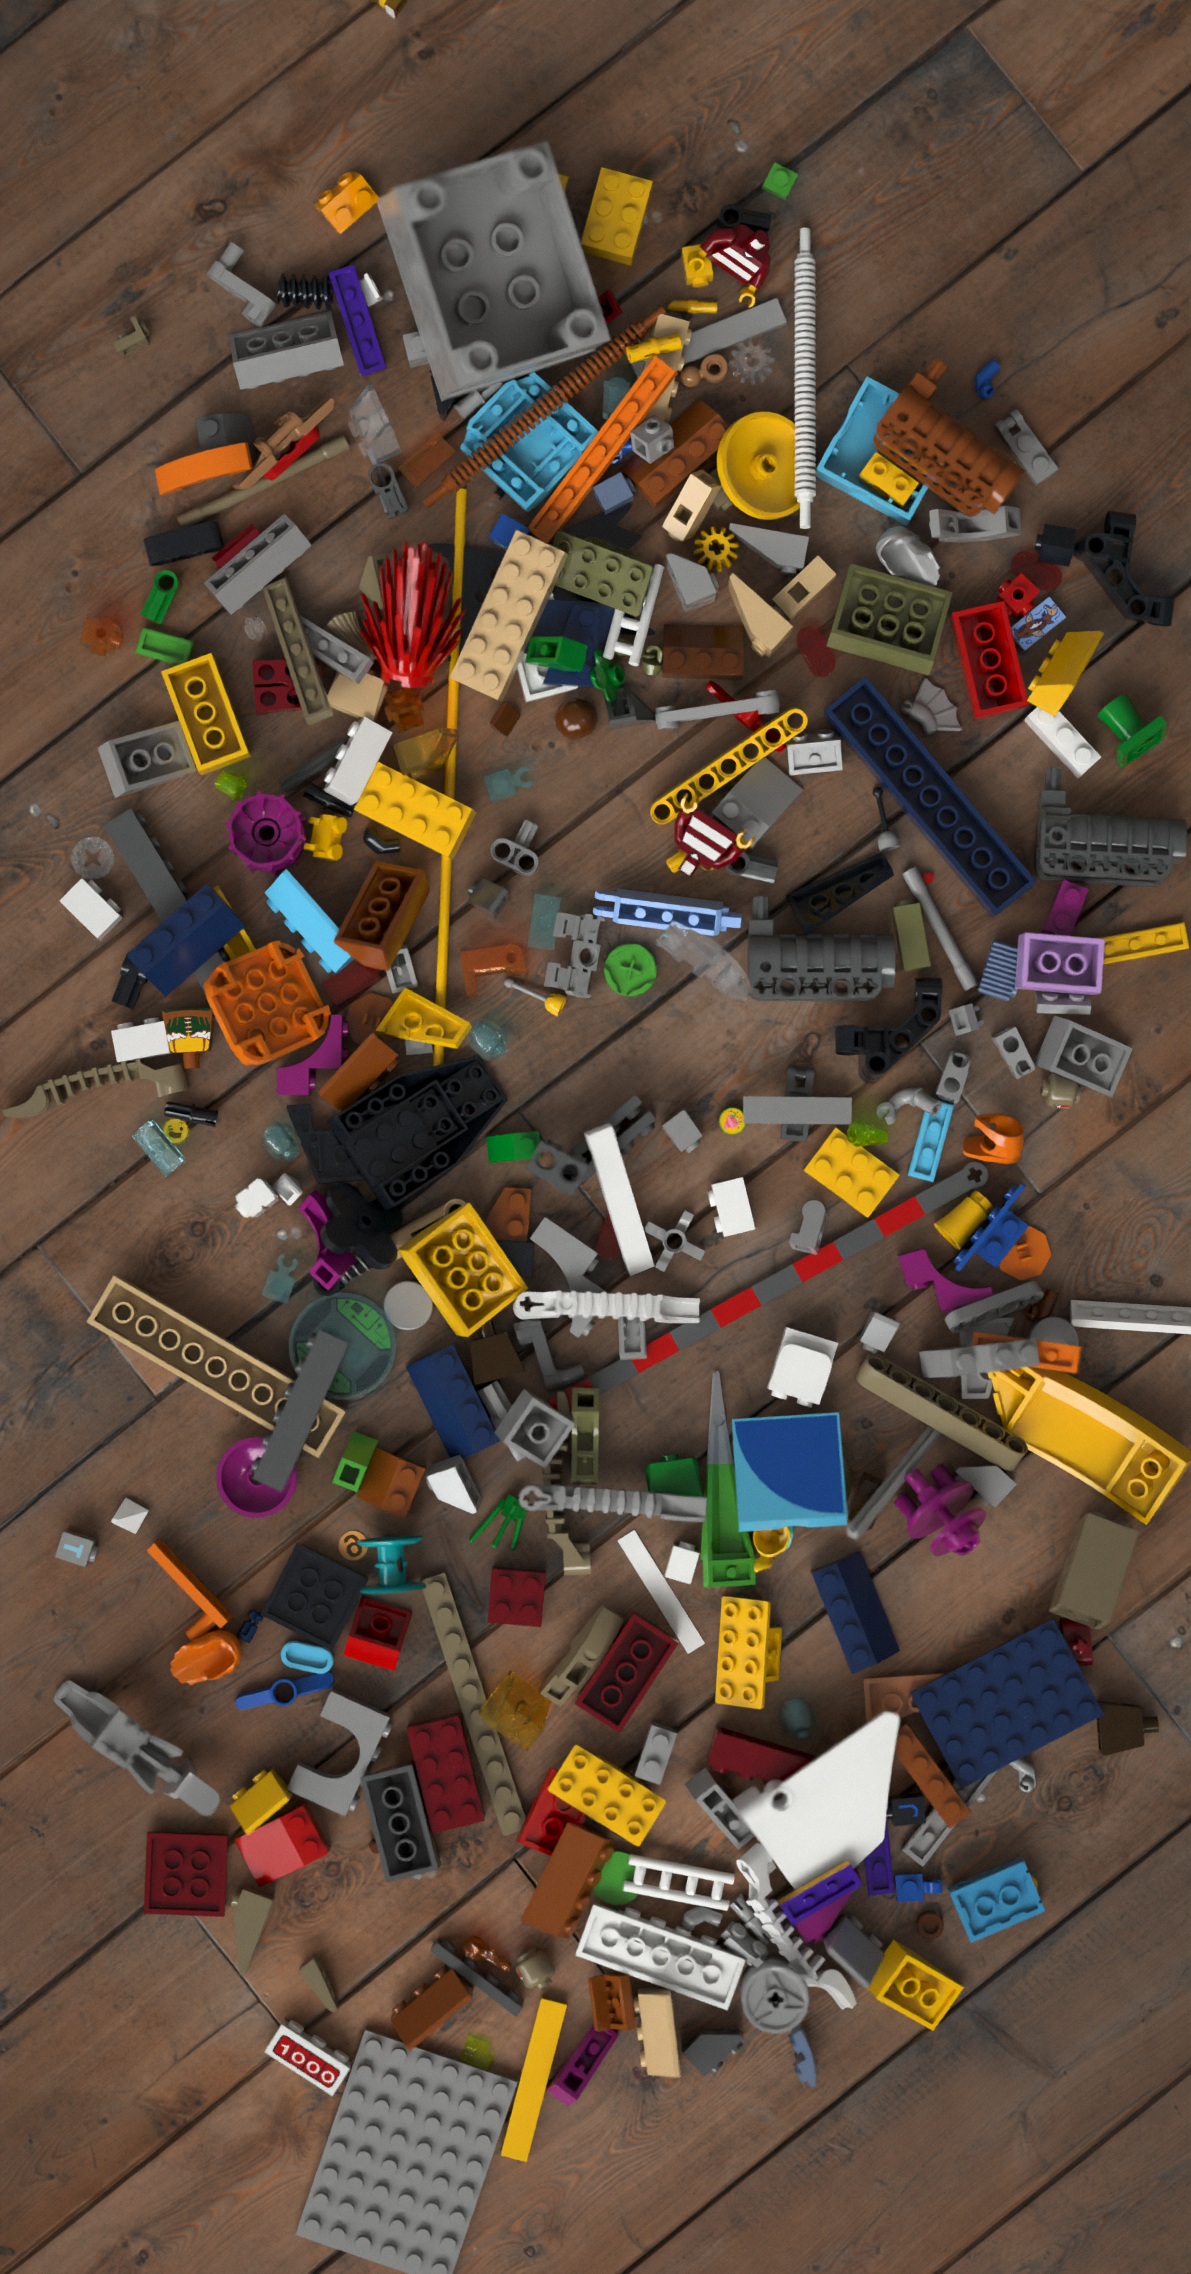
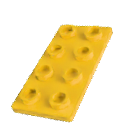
[715,1596,782,1709]
[548,1744,666,1846]

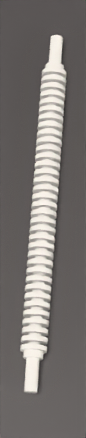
[794,228,816,529]

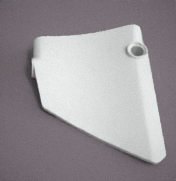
[733,1711,899,1890]

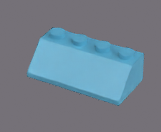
[265,869,354,974]

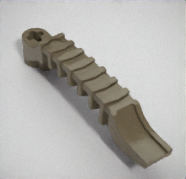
[2,1059,189,1118]
[542,1390,591,1575]

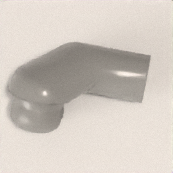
[1008,1758,1037,1793]
[682,1906,723,1930]

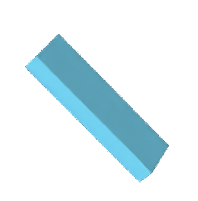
[907,1101,954,1182]

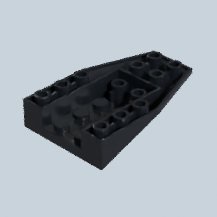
[327,1055,507,1211]

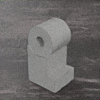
[991,1025,1036,1080]
[933,1050,972,1105]
[789,1200,828,1255]

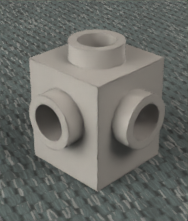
[630,415,674,464]

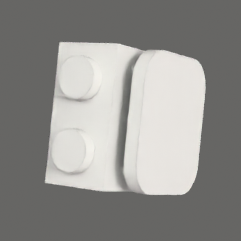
[767,1327,838,1408]

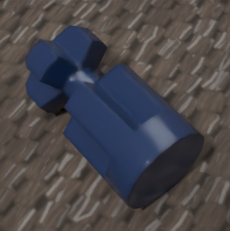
[236,1610,263,1643]

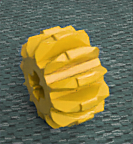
[694,526,739,573]

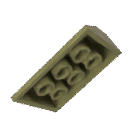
[827,563,953,676]

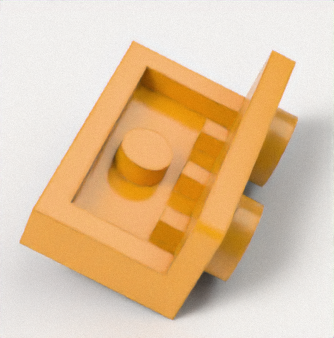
[314,171,379,234]

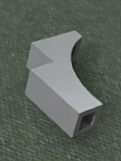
[530,1217,609,1338]
[919,1338,1040,1378]

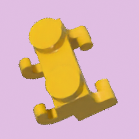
[303,814,347,861]

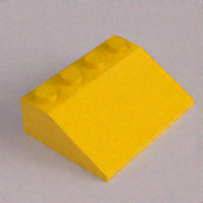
[397,1202,529,1337]

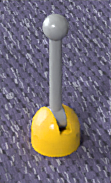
[504,977,567,1016]

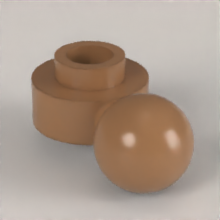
[680,354,728,387]

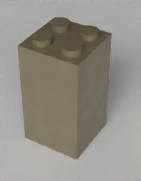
[1048,1512,1139,1630]

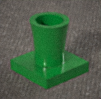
[1097,694,1167,769]

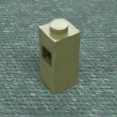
[891,899,931,972]

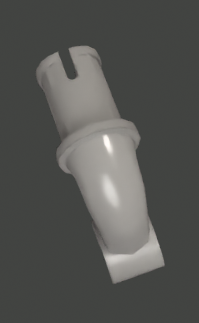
[876,1087,942,1125]

